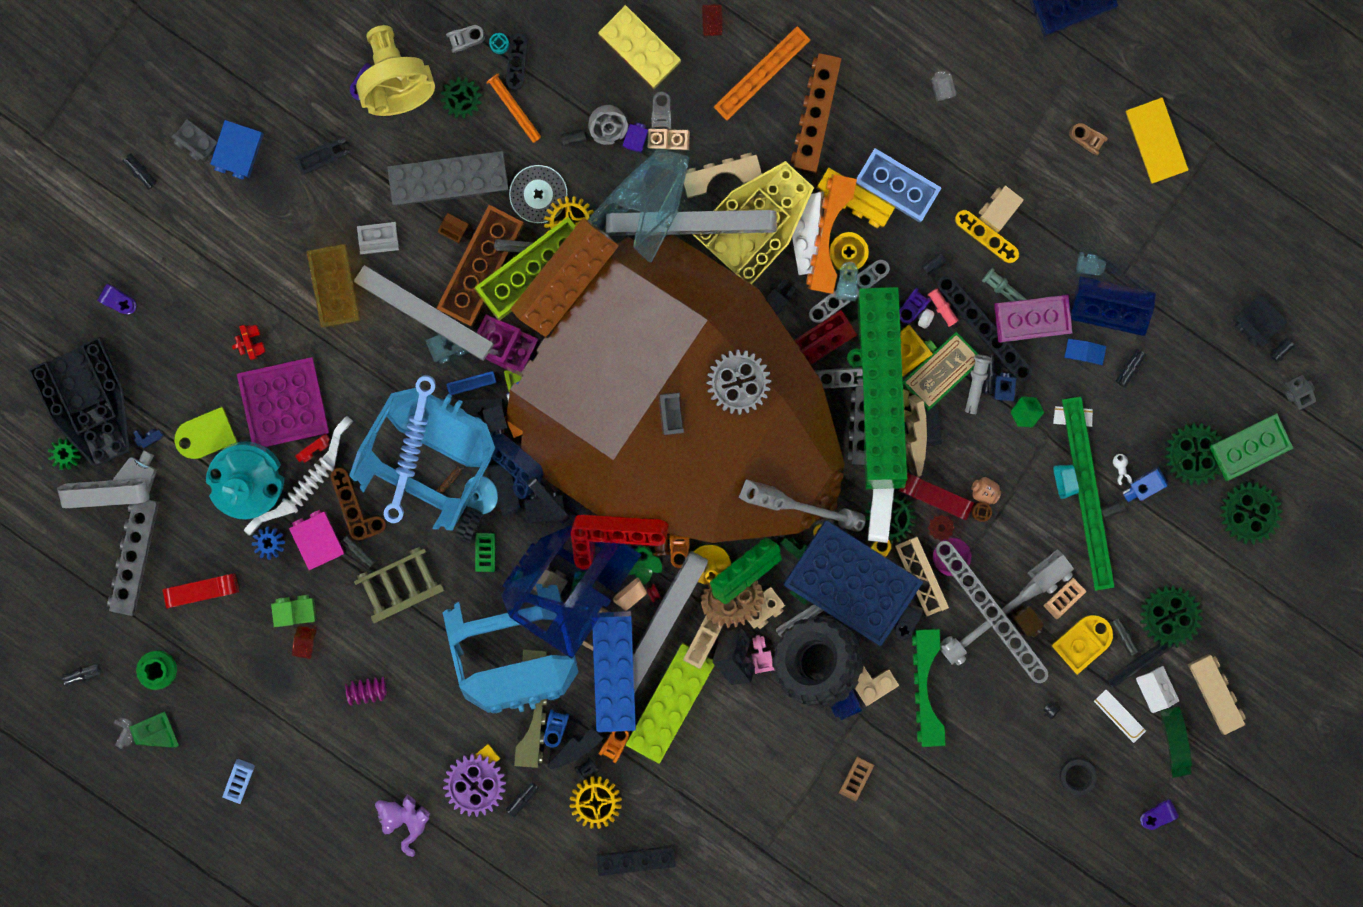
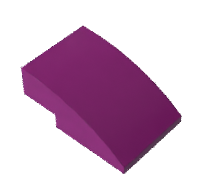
[477,315,541,377]

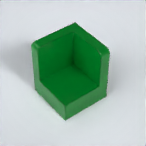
[1011,397,1044,427]

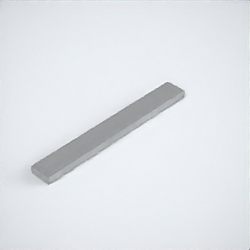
[354,265,494,361]

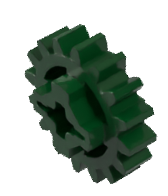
[440,77,483,119]

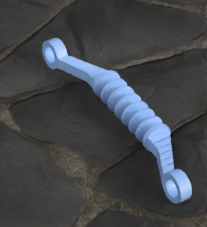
[384,375,436,523]

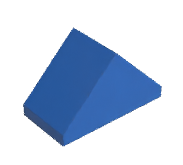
[1064,339,1106,365]

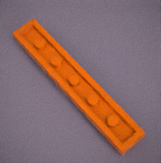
[714,26,811,121]

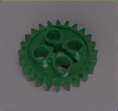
[1164,423,1222,486]
[1219,482,1283,545]
[1139,585,1203,649]

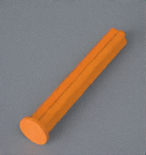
[486,73,541,143]

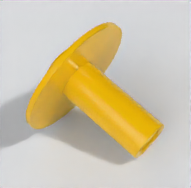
[694,545,730,584]

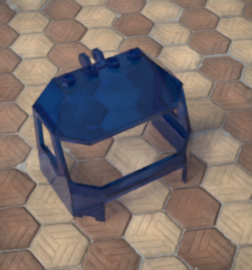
[501,525,641,659]

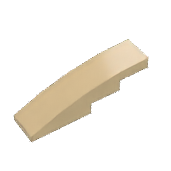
[905,395,927,477]
[683,615,722,669]

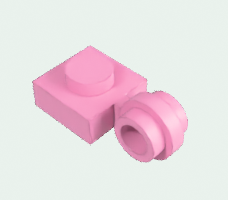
[751,635,774,674]

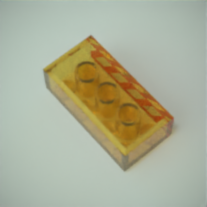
[306,244,361,328]

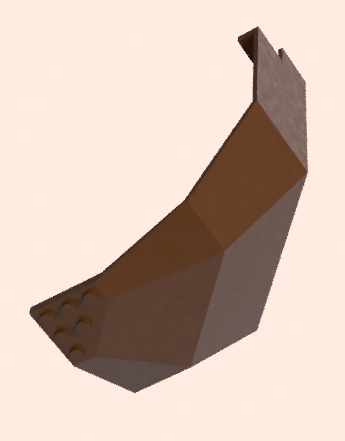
[506,235,845,543]

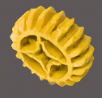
[544,196,596,233]
[570,776,622,829]

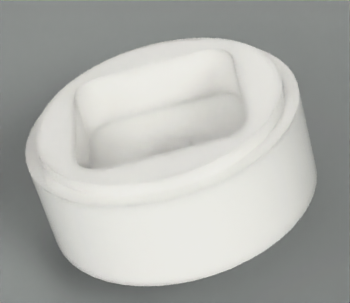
[918,308,934,329]

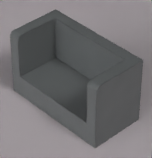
[658,392,684,435]

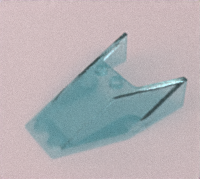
[587,149,689,262]

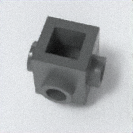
[1285,375,1316,410]

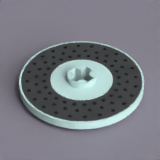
[509,165,567,223]

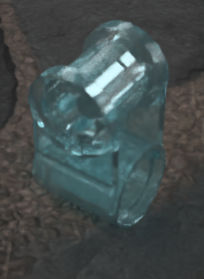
[836,262,858,301]

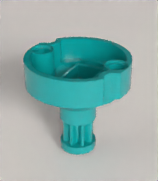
[206,441,284,519]

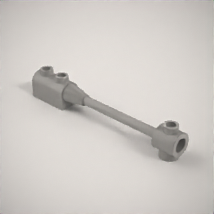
[739,479,865,532]
[940,549,1074,665]

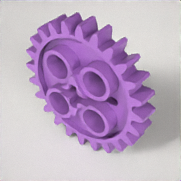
[443,753,506,817]

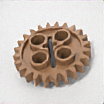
[701,580,764,628]

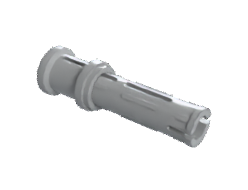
[965,355,992,414]

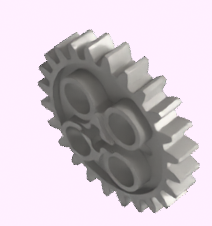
[706,350,771,415]

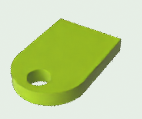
[175,407,237,459]

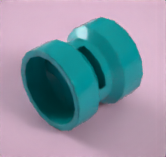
[489,33,509,54]

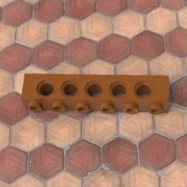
[791,53,842,173]

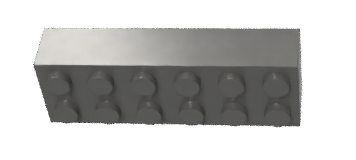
[387,151,509,207]

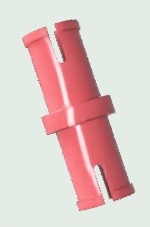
[928,288,959,327]

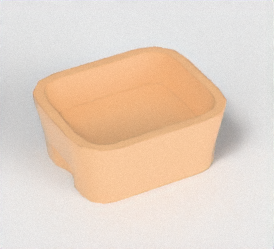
[613,577,647,611]

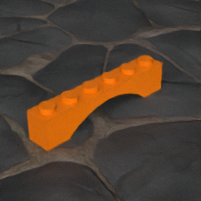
[806,174,857,294]

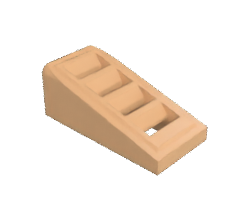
[1044,578,1087,619]

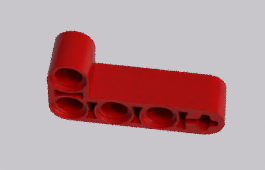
[162,573,240,608]

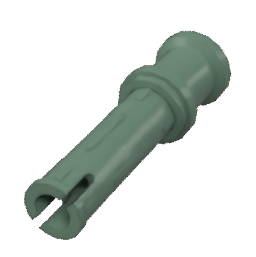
[981,267,1027,301]

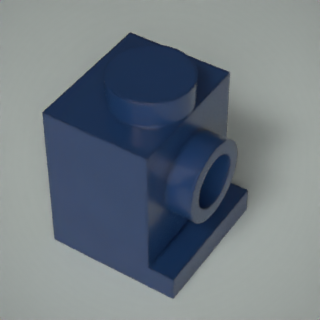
[993,373,1016,401]

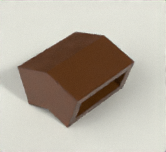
[438,213,469,243]

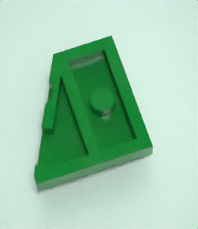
[129,712,179,748]

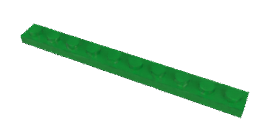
[1061,397,1114,591]

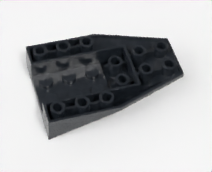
[28,337,130,467]

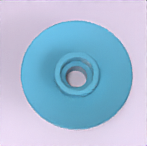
[464,476,498,514]

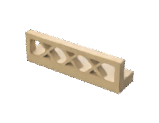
[895,537,949,616]

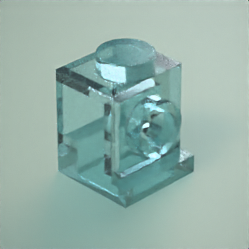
[1076,252,1106,276]

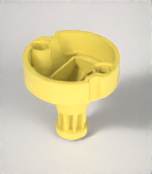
[356,25,435,116]

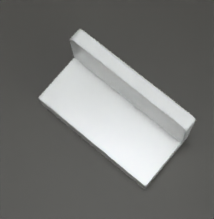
[1136,666,1179,713]

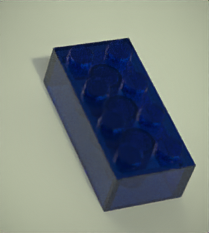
[1030,0,1118,37]

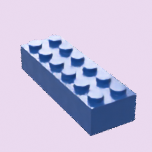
[592,611,636,732]

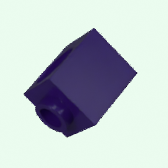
[623,122,648,153]

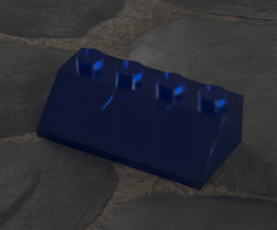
[1071,276,1156,336]

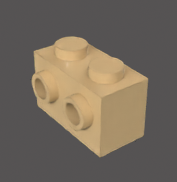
[748,586,785,629]

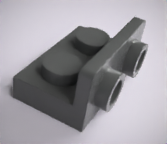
[171,119,217,161]

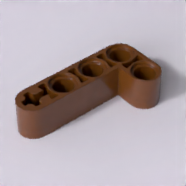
[331,468,387,540]

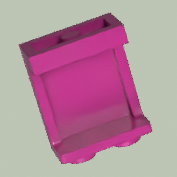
[289,510,346,570]

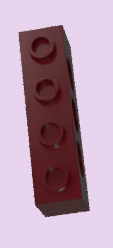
[794,310,857,365]

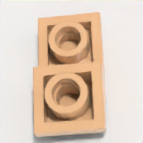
[648,129,690,150]

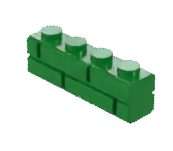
[710,537,782,604]

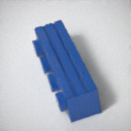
[447,371,497,395]

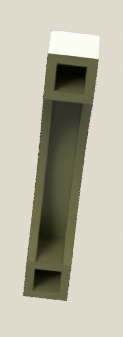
[514,649,550,768]

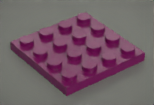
[237,357,330,447]

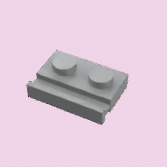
[357,222,399,255]

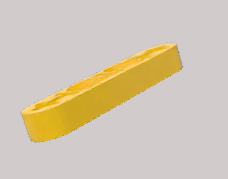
[955,210,1019,263]

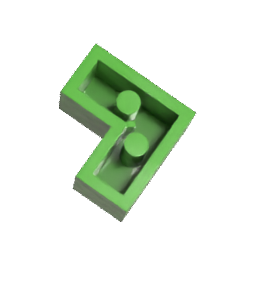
[271,595,317,627]

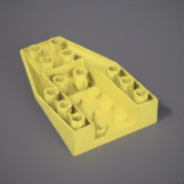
[692,161,814,284]

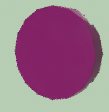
[933,538,971,576]

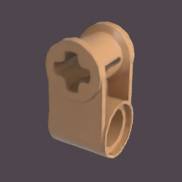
[1069,123,1108,156]

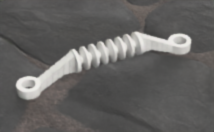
[244,416,353,536]

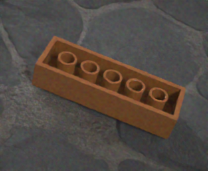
[436,205,525,327]
[510,218,619,337]

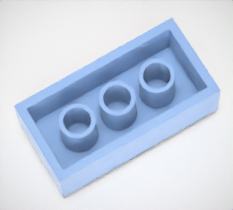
[856,148,941,222]

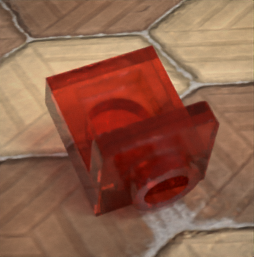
[702,5,722,36]
[292,626,317,659]

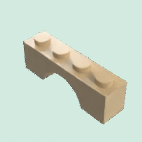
[682,153,762,199]

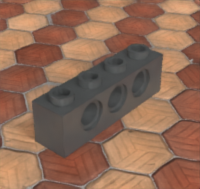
[848,387,865,465]

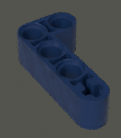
[490,432,543,499]

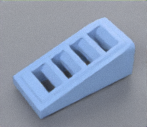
[222,759,255,804]

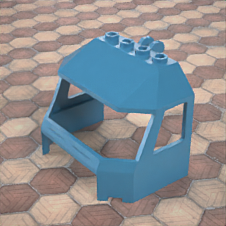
[349,388,495,530]
[443,583,579,713]

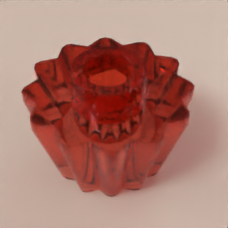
[928,514,955,541]

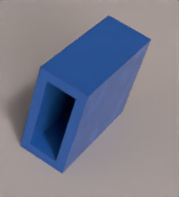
[210,120,264,180]

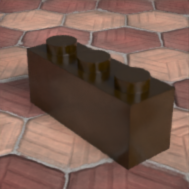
[1010,604,1044,637]

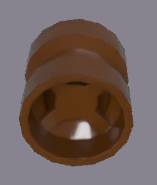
[972,502,992,522]

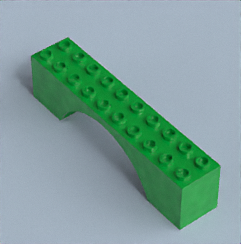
[857,287,907,489]

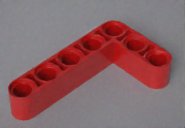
[571,515,669,570]

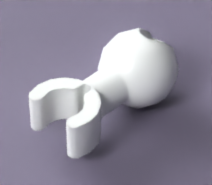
[1113,454,1132,485]

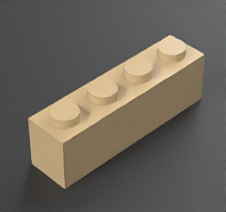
[1188,654,1246,735]

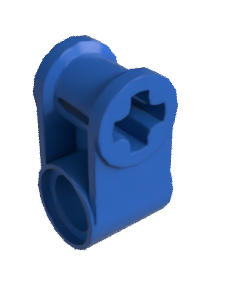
[544,709,569,747]

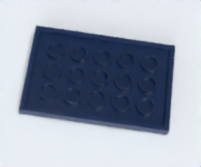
[783,519,923,646]

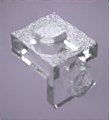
[114,717,133,749]

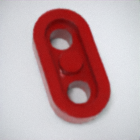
[295,434,331,463]

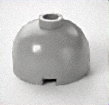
[588,105,628,145]

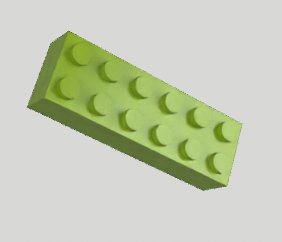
[475,217,576,321]
[626,642,715,764]

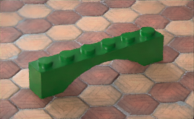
[912,629,945,747]

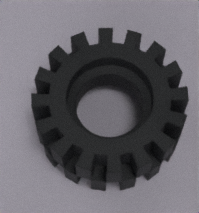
[455,507,483,544]

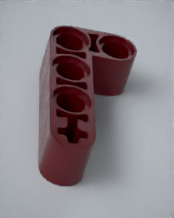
[898,473,974,521]

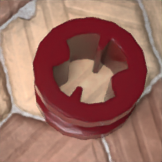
[645,584,662,603]

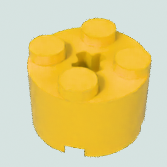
[829,232,869,272]

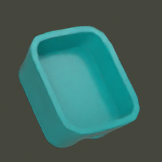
[1053,465,1079,499]

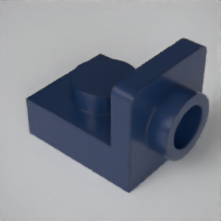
[133,428,165,448]

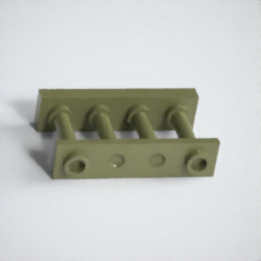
[354,547,445,623]

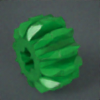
[48,438,81,470]

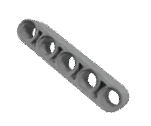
[809,260,890,323]
[57,478,150,508]

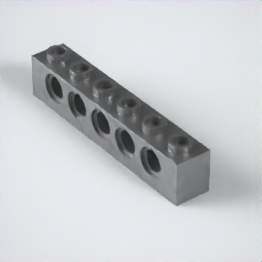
[107,500,159,616]

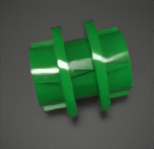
[136,650,177,690]

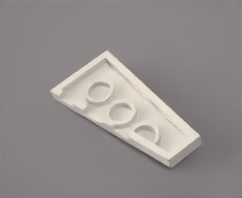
[792,192,824,275]

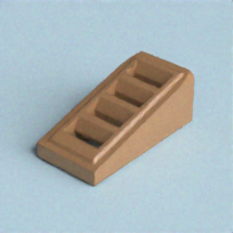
[839,757,874,801]

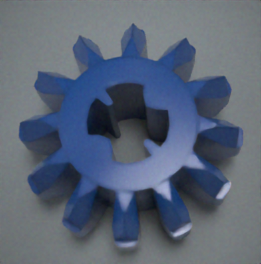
[252,527,285,560]

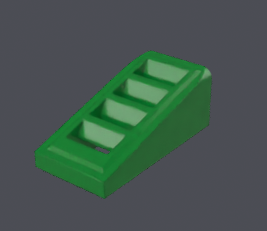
[475,533,496,572]

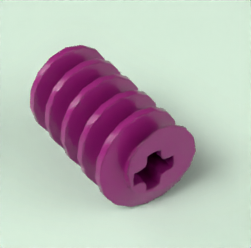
[345,677,387,706]

